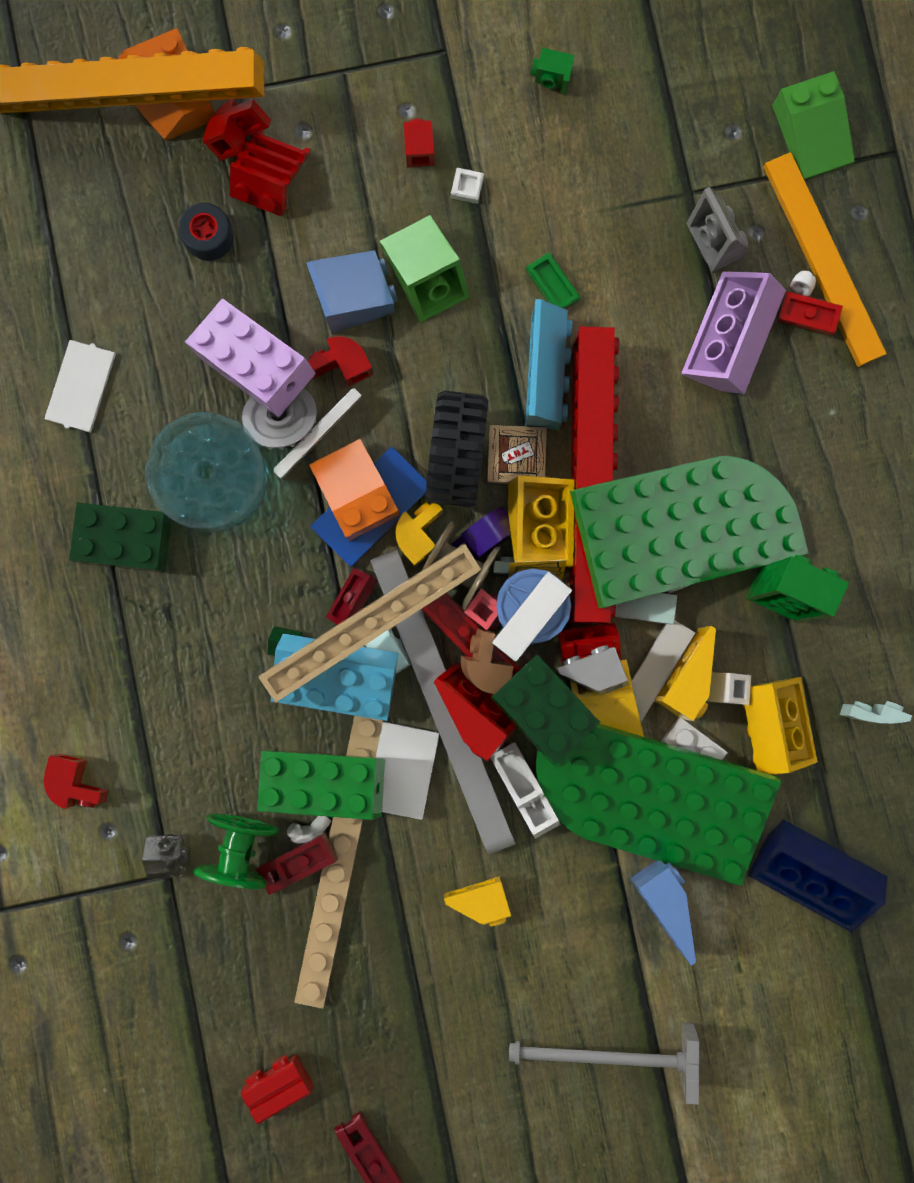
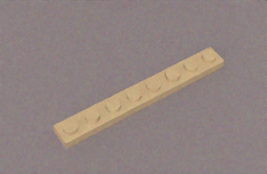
[259,544,481,703]

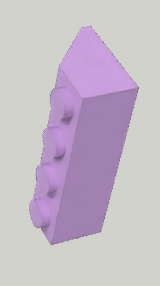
[681,272,786,394]

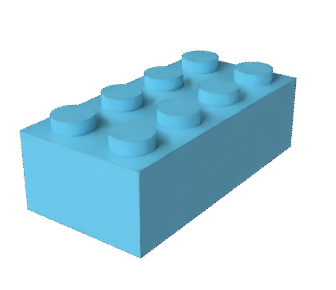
[271,634,399,721]

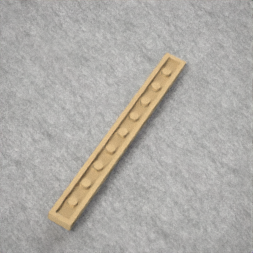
[294,716,384,1009]

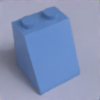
[307,250,398,334]

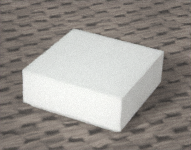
[451,168,484,204]

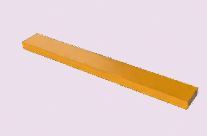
[763,152,887,367]

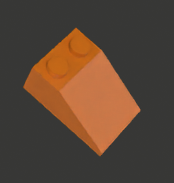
[309,439,400,541]

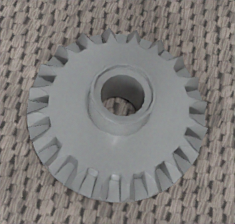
[242,388,318,450]

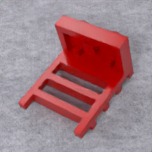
[230,130,310,217]

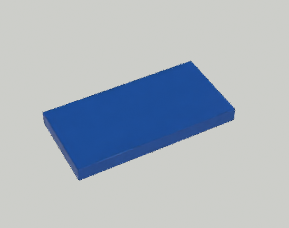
[310,446,427,568]

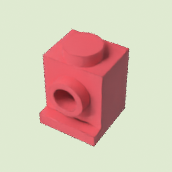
[464,589,500,630]

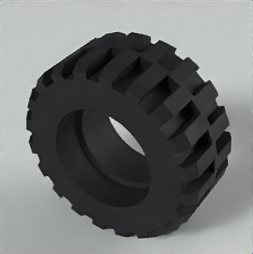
[425,390,489,508]

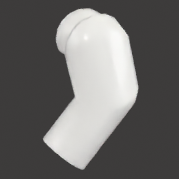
[287,816,332,844]

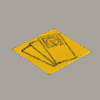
[508,560,567,581]

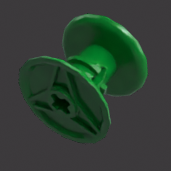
[193,813,280,889]

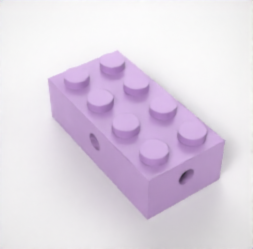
[185,298,316,418]

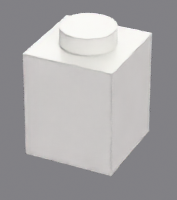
[706,672,751,705]

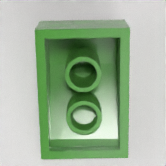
[772,71,855,180]

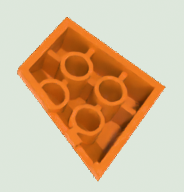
[118,28,214,141]

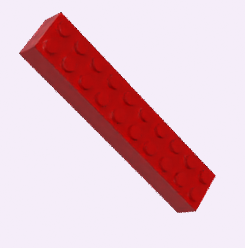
[569,326,620,625]

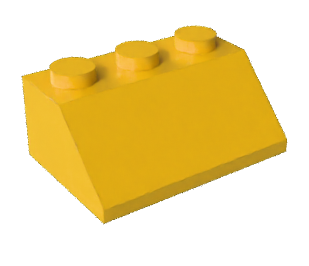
[743,677,818,774]

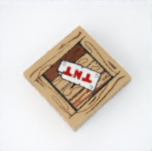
[487,425,547,484]

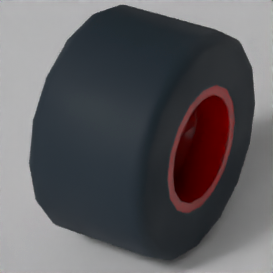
[178,203,234,261]

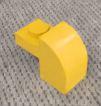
[396,502,443,568]

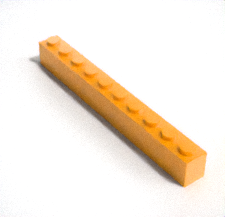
[0,47,264,114]

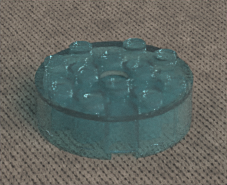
[145,412,268,533]

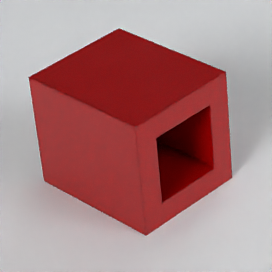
[403,118,435,168]

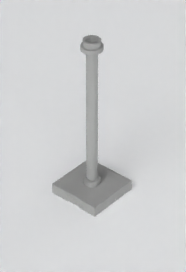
[509,1023,699,1105]

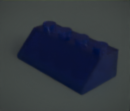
[748,819,888,933]

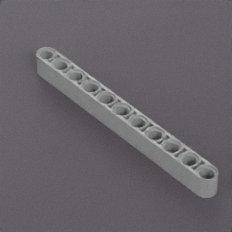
[370,549,515,856]

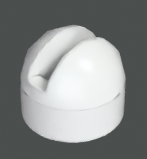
[790,271,816,296]

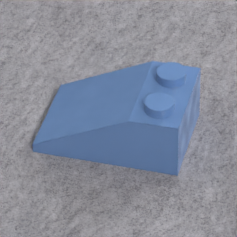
[630,860,696,966]

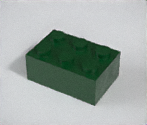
[69,502,172,573]
[491,655,601,765]

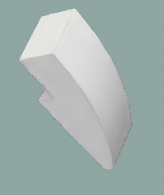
[491,742,561,839]

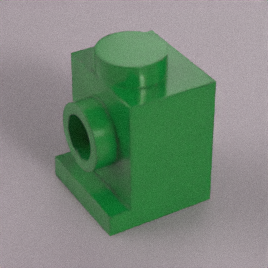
[530,47,575,95]

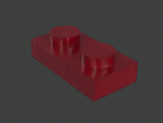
[325,568,378,625]

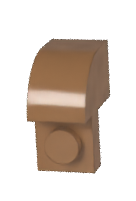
[461,628,514,694]

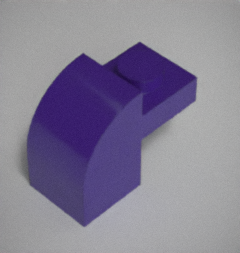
[451,506,511,560]

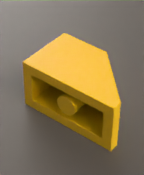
[444,876,511,926]

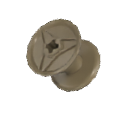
[422,521,500,611]

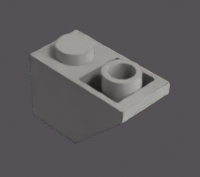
[558,645,629,695]

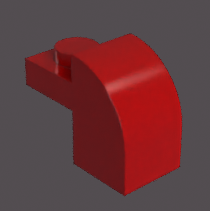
[202,99,271,161]
[307,336,374,387]
[44,754,109,809]

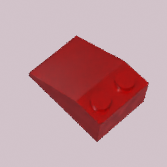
[434,662,517,761]

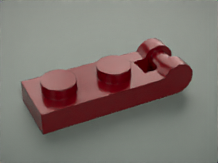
[255,833,338,895]
[334,1111,404,1183]

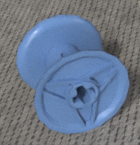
[496,568,571,645]

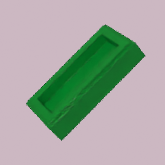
[525,252,581,309]

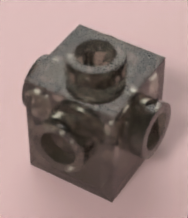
[142,834,191,879]

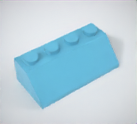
[525,299,572,430]

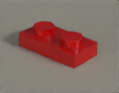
[777,291,843,336]

